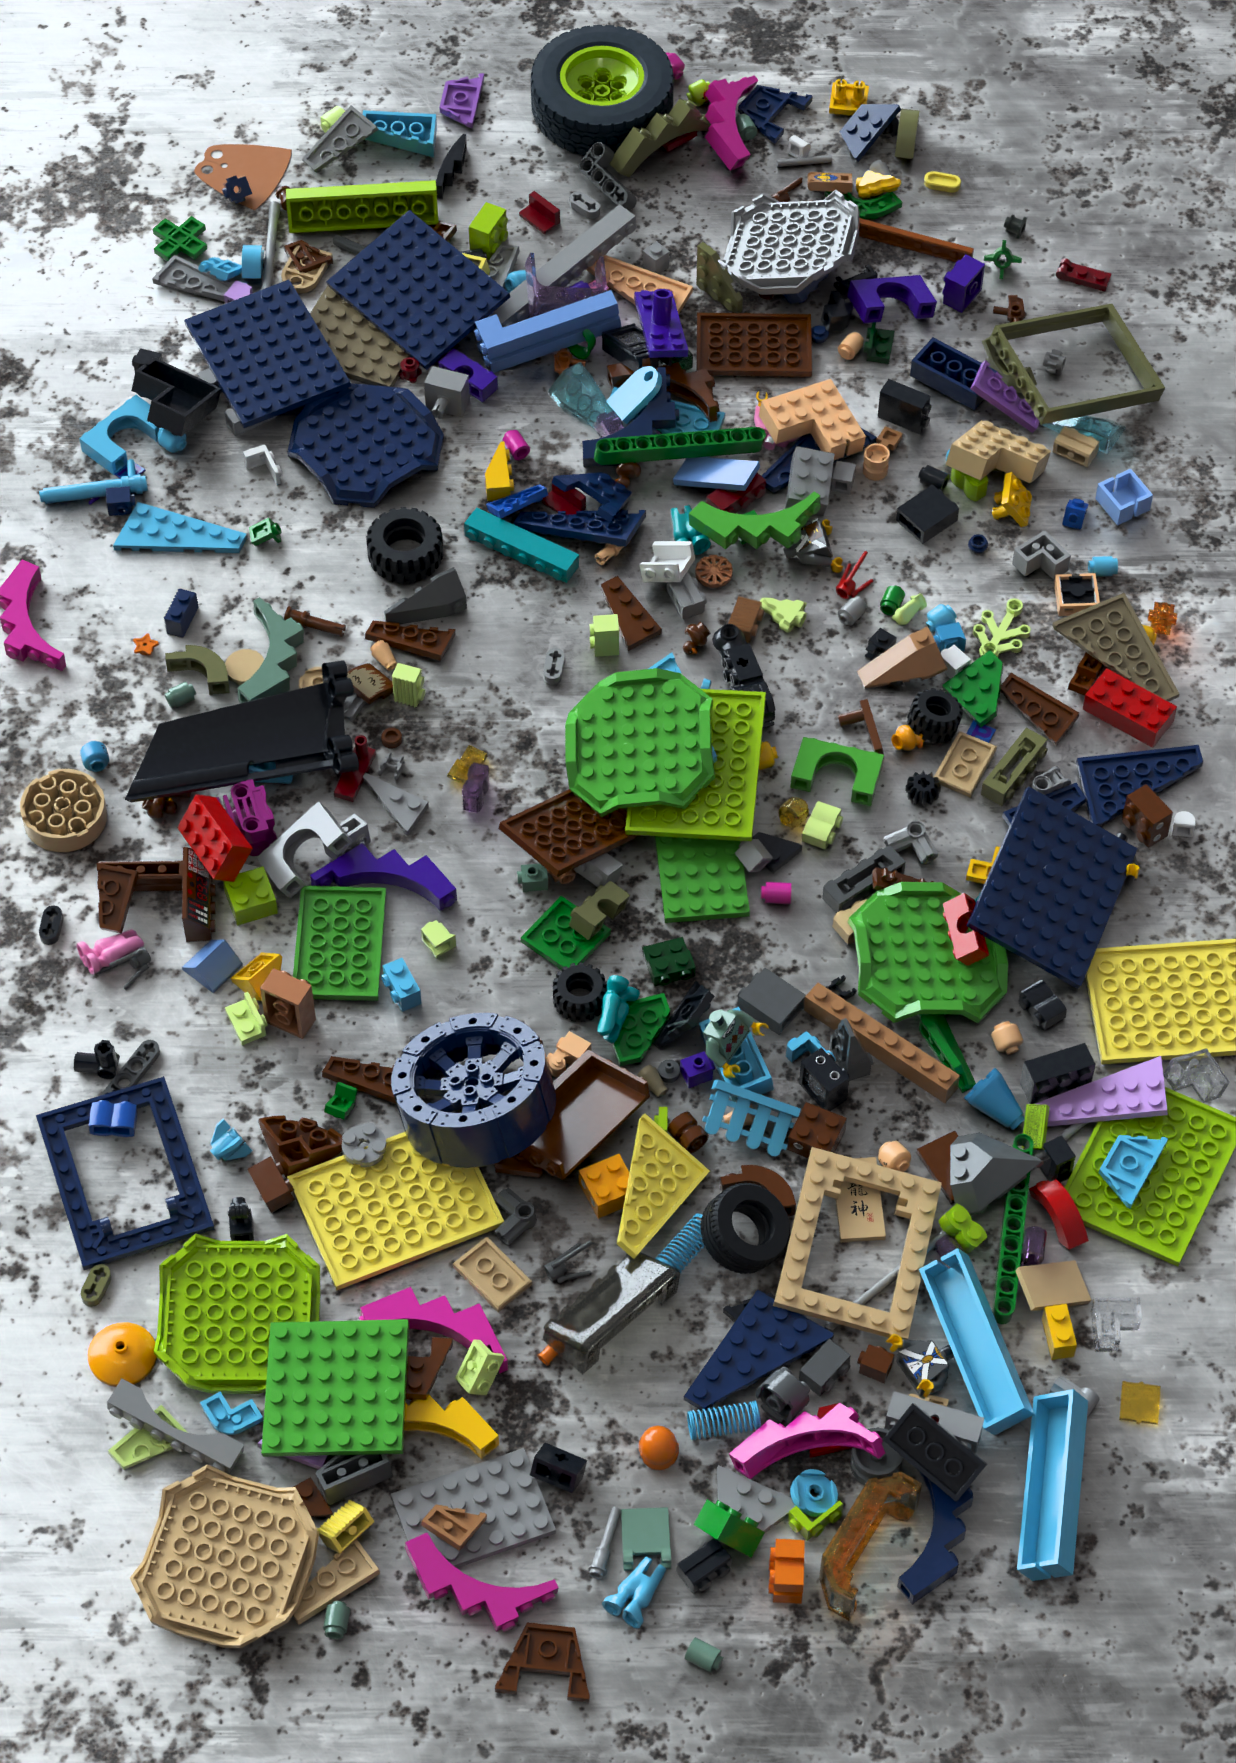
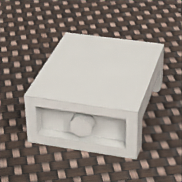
[640,541,695,582]

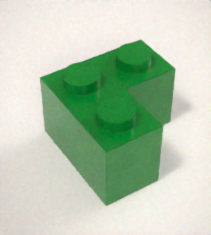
[693,1499,765,1558]

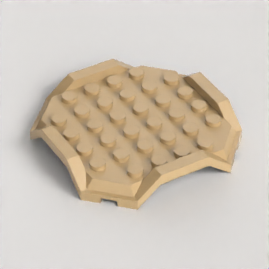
[130,1464,319,1648]

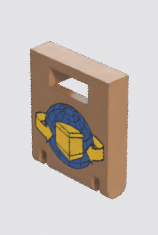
[807,172,853,194]

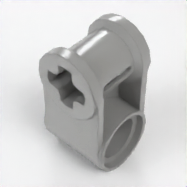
[1032,766,1071,795]

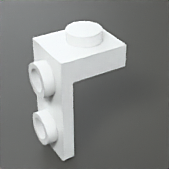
[243,444,282,485]

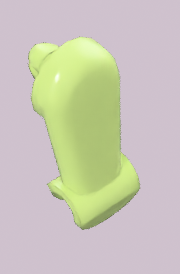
[892,593,927,626]

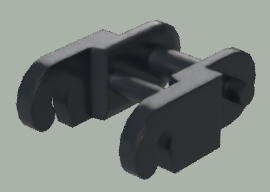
[826,975,857,1000]

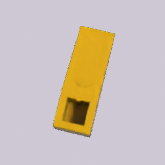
[485,441,514,501]

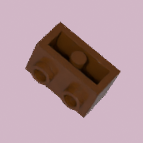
[247,1156,295,1213]

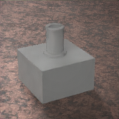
[424,366,470,419]

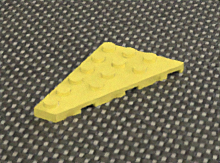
[617,1113,710,1259]

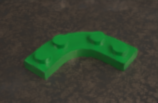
[824,191,902,219]

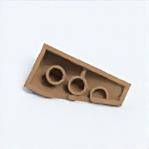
[857,627,947,689]

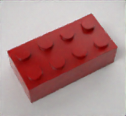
[1083,668,1177,748]
[177,794,253,882]

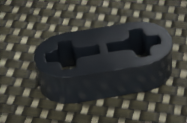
[39,905,63,945]

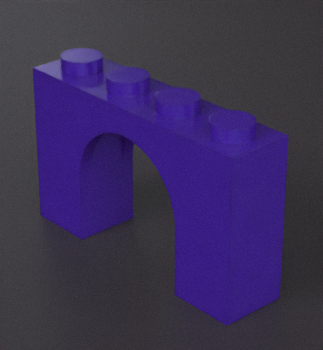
[847,275,937,323]

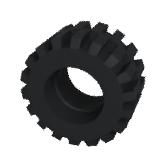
[907,688,963,743]
[553,963,607,1022]

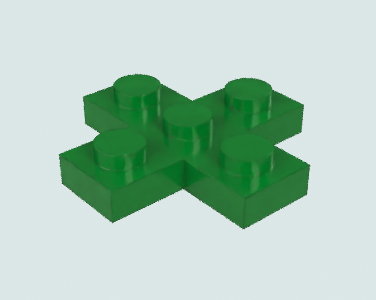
[152,216,207,262]

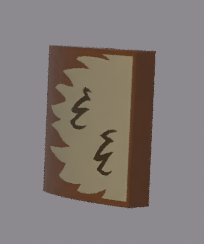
[347,663,393,705]

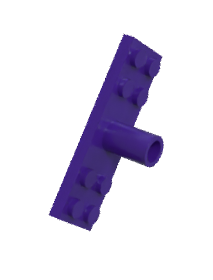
[634,289,688,358]

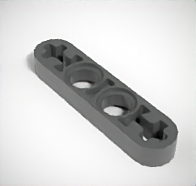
[101,1040,160,1095]

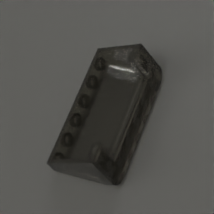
[543,1252,680,1375]

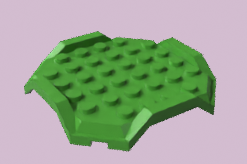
[565,668,715,817]
[848,882,1008,1023]

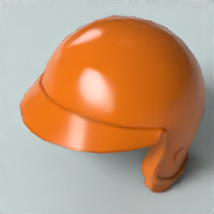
[639,1425,679,1470]

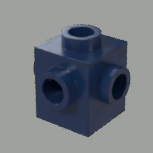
[222,175,252,204]

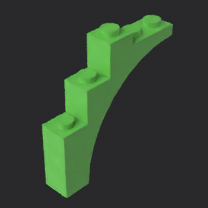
[689,491,821,549]

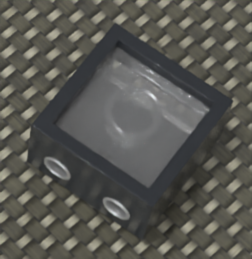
[799,1047,850,1111]

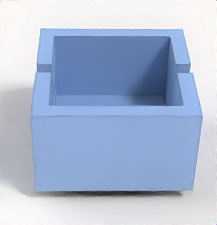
[1095,469,1153,525]

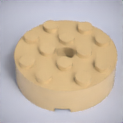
[20,769,107,852]

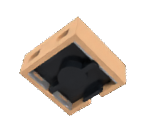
[1054,573,1100,616]

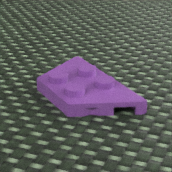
[439,73,484,128]

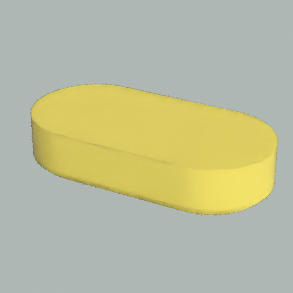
[924,171,961,193]

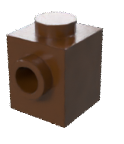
[857,1344,895,1384]

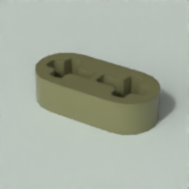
[80,1264,111,1307]

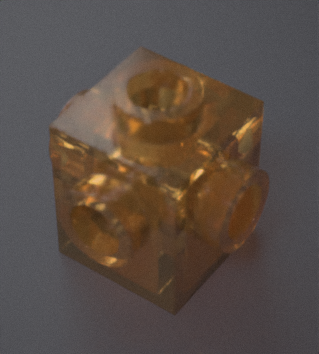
[1147,602,1178,635]

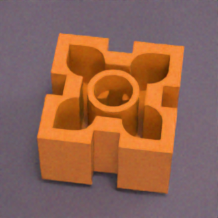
[768,1539,805,1604]

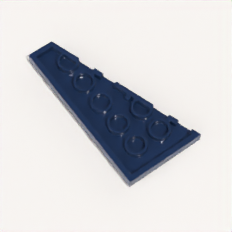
[514,510,646,547]

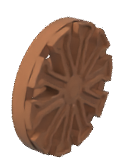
[695,555,733,588]

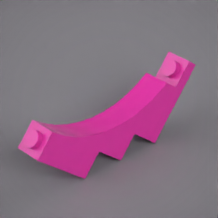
[358,1287,508,1373]

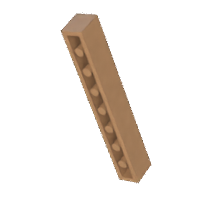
[804,982,960,1103]

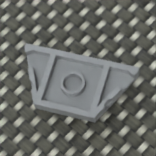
[717,1465,795,1533]

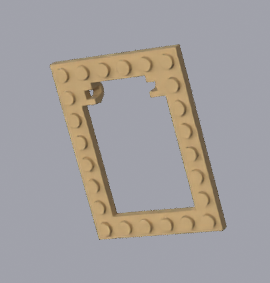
[773,1147,942,1340]

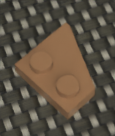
[421,1504,487,1551]

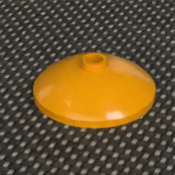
[88,1322,157,1387]

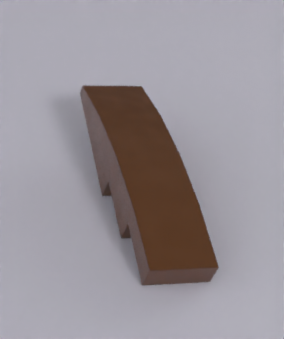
[1068,652,1104,696]

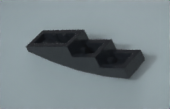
[436,134,467,199]

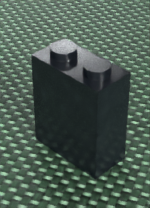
[878,379,932,434]
[896,485,959,544]

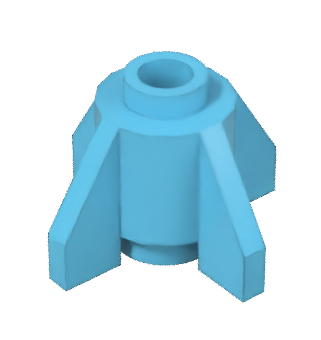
[210,1119,253,1161]

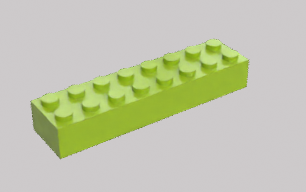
[286,180,438,233]

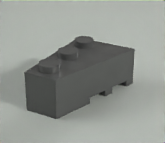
[315,1454,393,1505]

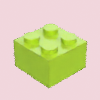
[469,202,508,260]
[223,866,278,926]

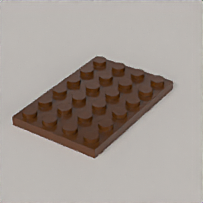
[696,313,812,377]
[498,789,641,877]

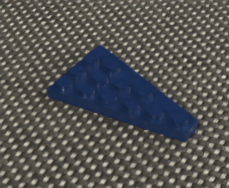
[1076,745,1203,827]
[684,1290,834,1410]

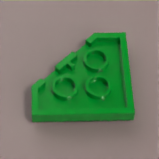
[942,650,1003,727]
[612,993,670,1067]

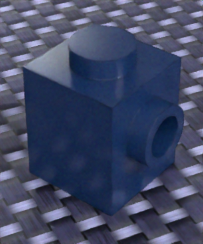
[106,486,136,516]

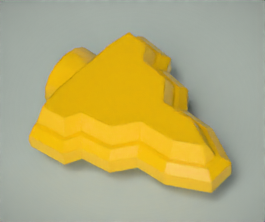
[856,171,901,199]

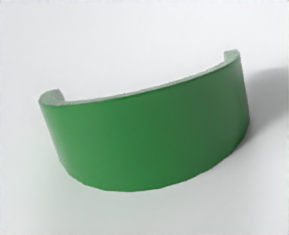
[567,329,596,360]

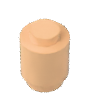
[838,332,864,360]

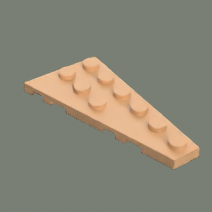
[586,255,693,314]

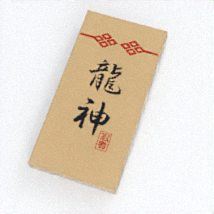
[835,1157,886,1242]

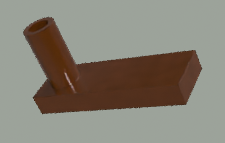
[838,699,884,755]

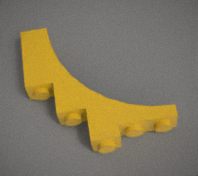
[404,1395,499,1459]

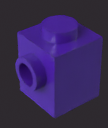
[680,1051,715,1088]

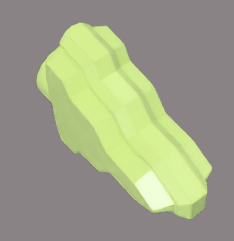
[760,598,807,633]

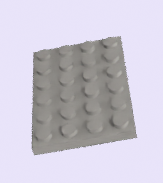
[391,1448,556,1568]

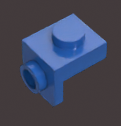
[1062,499,1089,529]

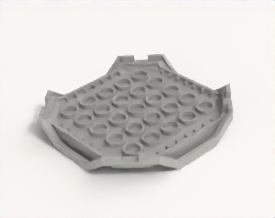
[718,190,860,295]

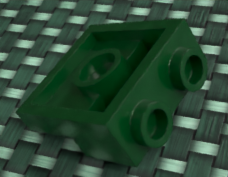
[642,937,696,986]

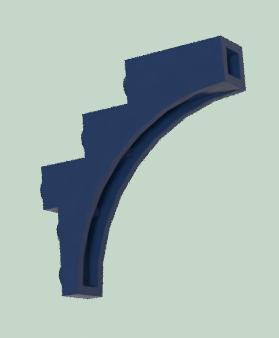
[582,367,679,467]
[897,1469,973,1605]

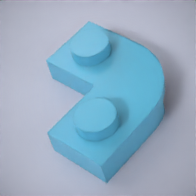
[200,1391,264,1435]

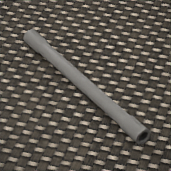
[261,201,280,290]

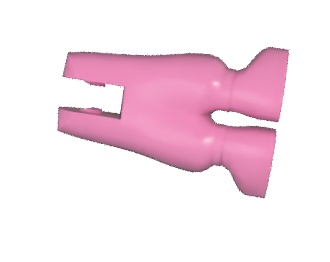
[76,929,144,974]

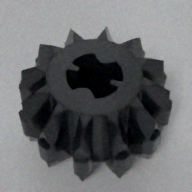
[905,770,941,806]

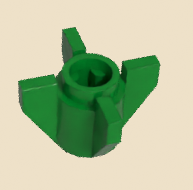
[984,240,1022,279]

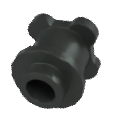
[1004,214,1027,239]

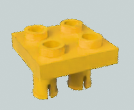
[829,79,869,116]
[992,472,1032,527]

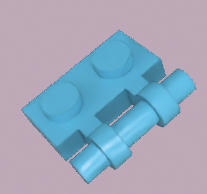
[198,257,242,281]

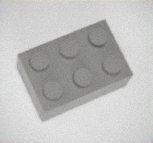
[785,446,835,516]

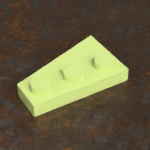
[108,1405,188,1470]

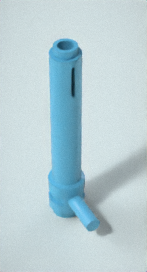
[39,459,148,504]

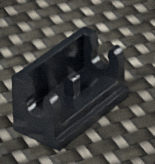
[834,264,878,300]

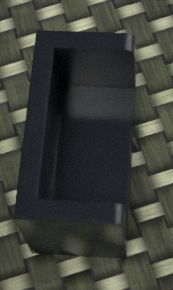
[1039,1135,1076,1183]

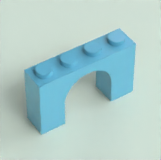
[79,395,160,475]

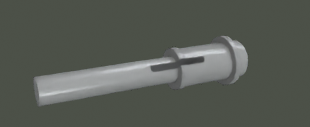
[588,1507,621,1579]

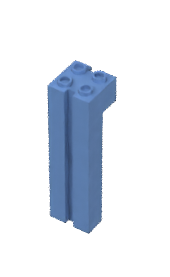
[474,290,622,373]

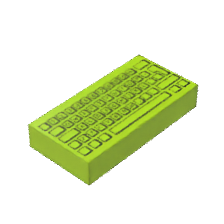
[1021,1104,1050,1150]

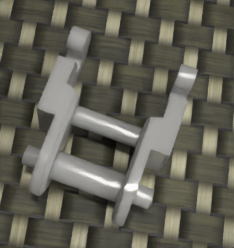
[378,752,405,780]

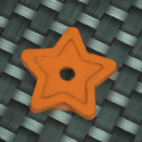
[133,633,159,655]

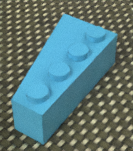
[363,110,437,157]

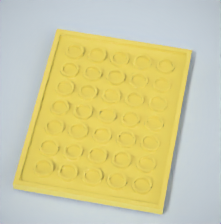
[1085,939,1236,1065]
[287,1132,504,1291]

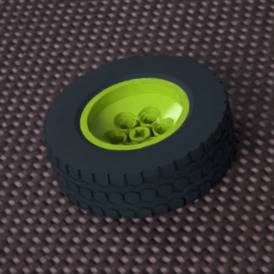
[531,25,674,156]

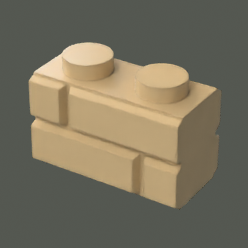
[1053,426,1100,468]

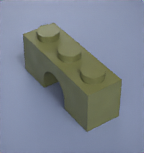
[569,881,630,940]

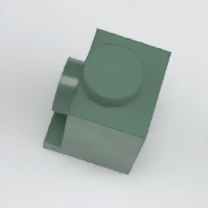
[517,863,548,892]

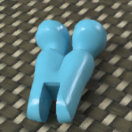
[602,1556,667,1629]

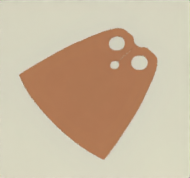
[194,144,292,210]

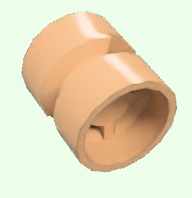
[863,443,890,481]

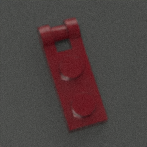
[1056,258,1112,292]

